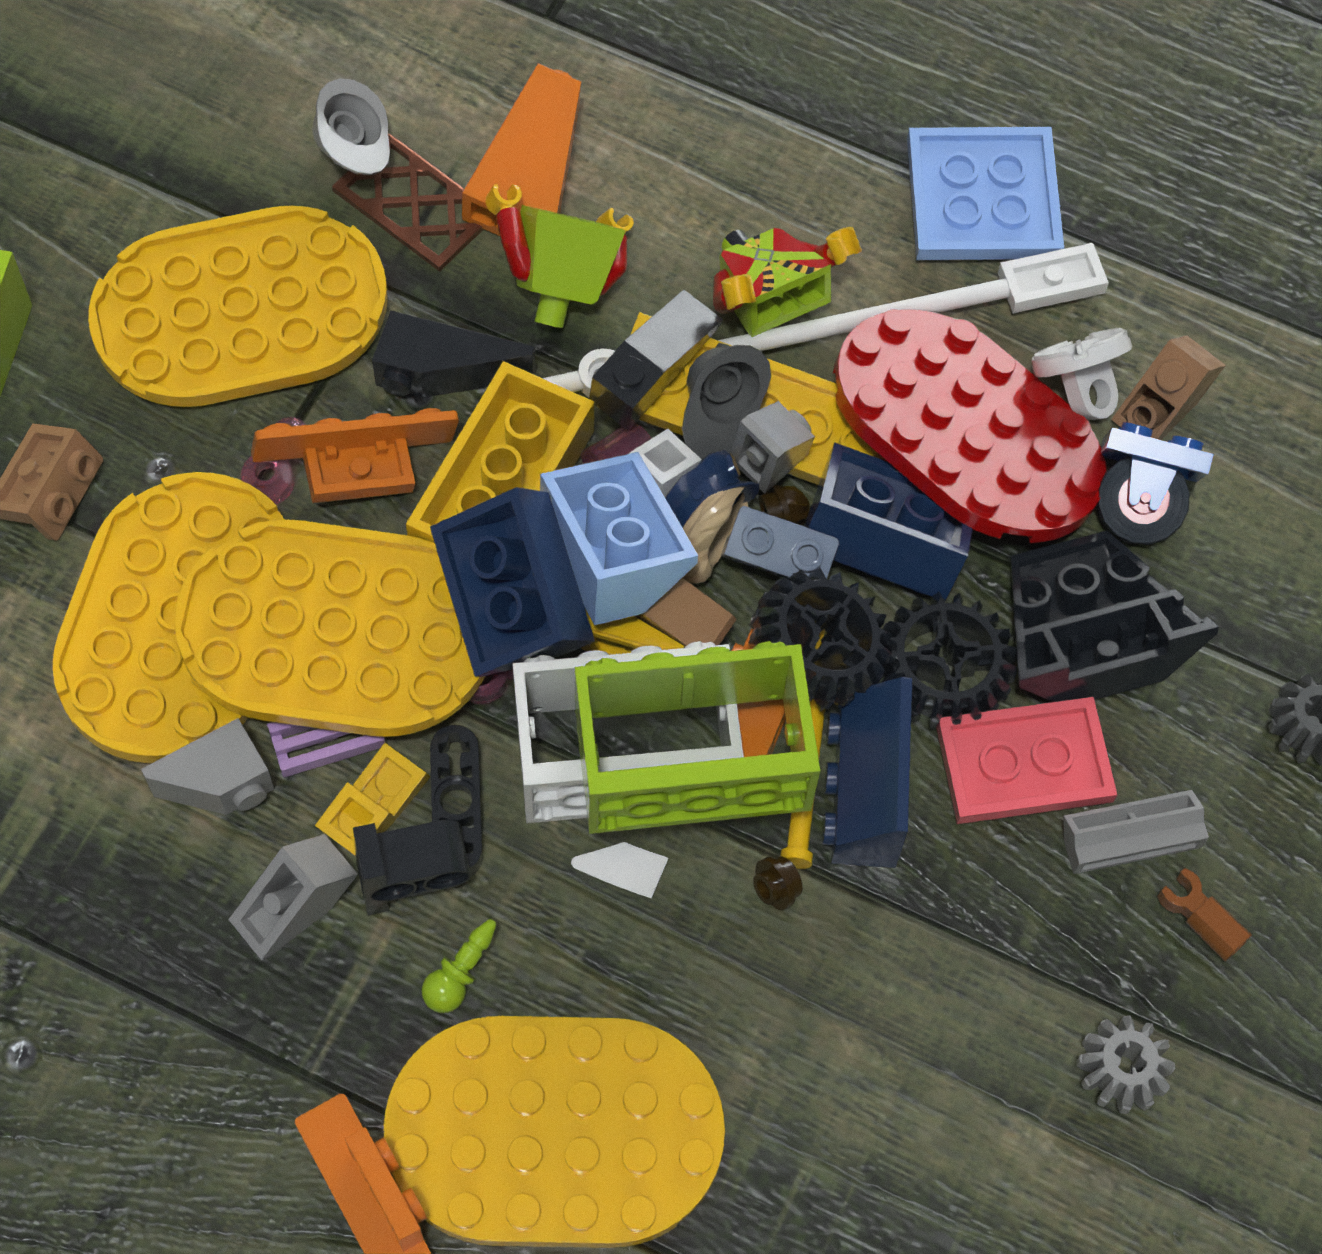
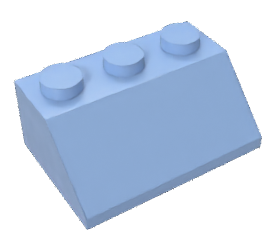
[540,452,698,625]

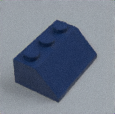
[805,442,972,601]
[430,487,595,677]
[822,677,912,868]

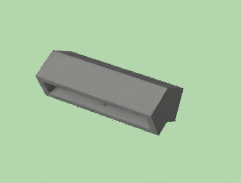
[1063,790,1209,874]

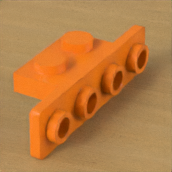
[251,408,459,503]
[295,1094,431,1254]

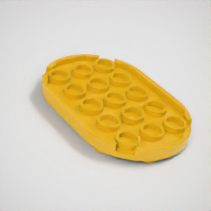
[88,206,388,407]
[53,472,285,763]
[175,520,485,737]
[384,1016,725,1248]

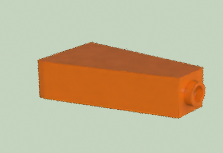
[462,63,581,236]

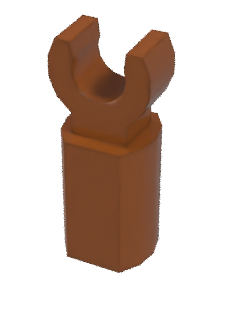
[1157,868,1252,962]

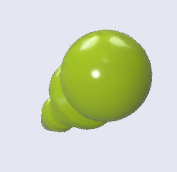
[421,919,496,1013]

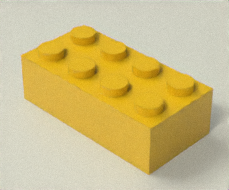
[406,361,594,543]

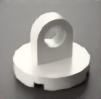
[1032,328,1132,421]

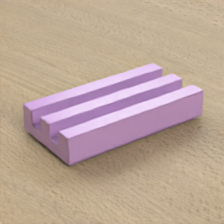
[267,722,385,778]

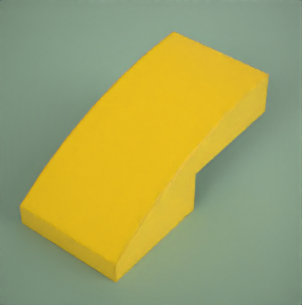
[315,742,431,855]

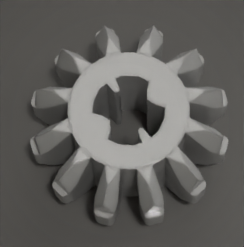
[1077,1015,1175,1114]

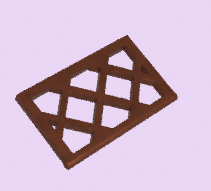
[332,133,484,272]

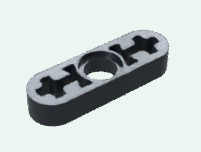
[430,725,483,877]

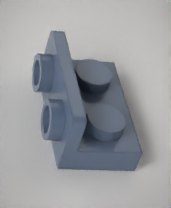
[721,506,839,579]

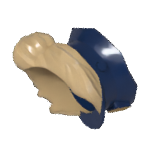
[665,450,759,584]

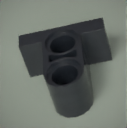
[353,820,472,916]

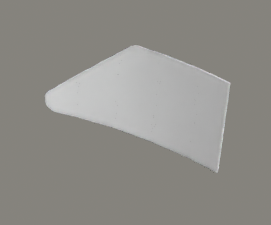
[571,842,669,898]

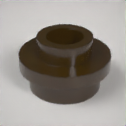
[753,856,803,910]

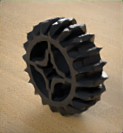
[748,568,892,711]
[882,591,1017,730]

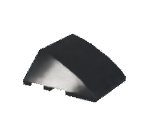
[1010,530,1219,702]

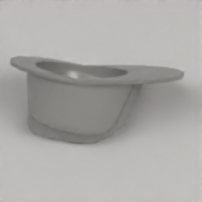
[312,78,390,175]

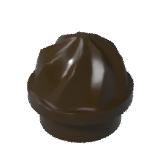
[759,485,810,526]

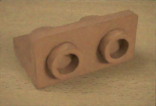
[0,423,103,541]

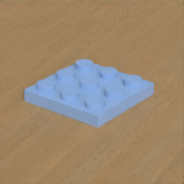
[907,127,1064,260]

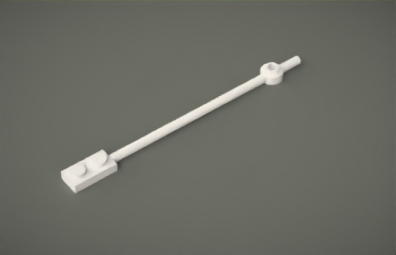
[543,243,1109,398]

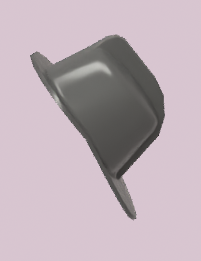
[682,343,771,459]

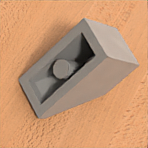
[731,401,815,494]
[141,718,274,815]
[228,834,358,960]

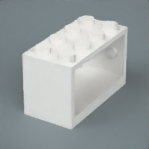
[513,641,744,823]

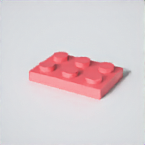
[936,697,1117,824]

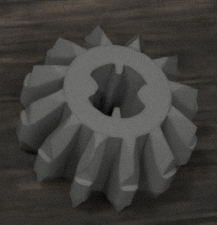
[1268,673,1322,766]

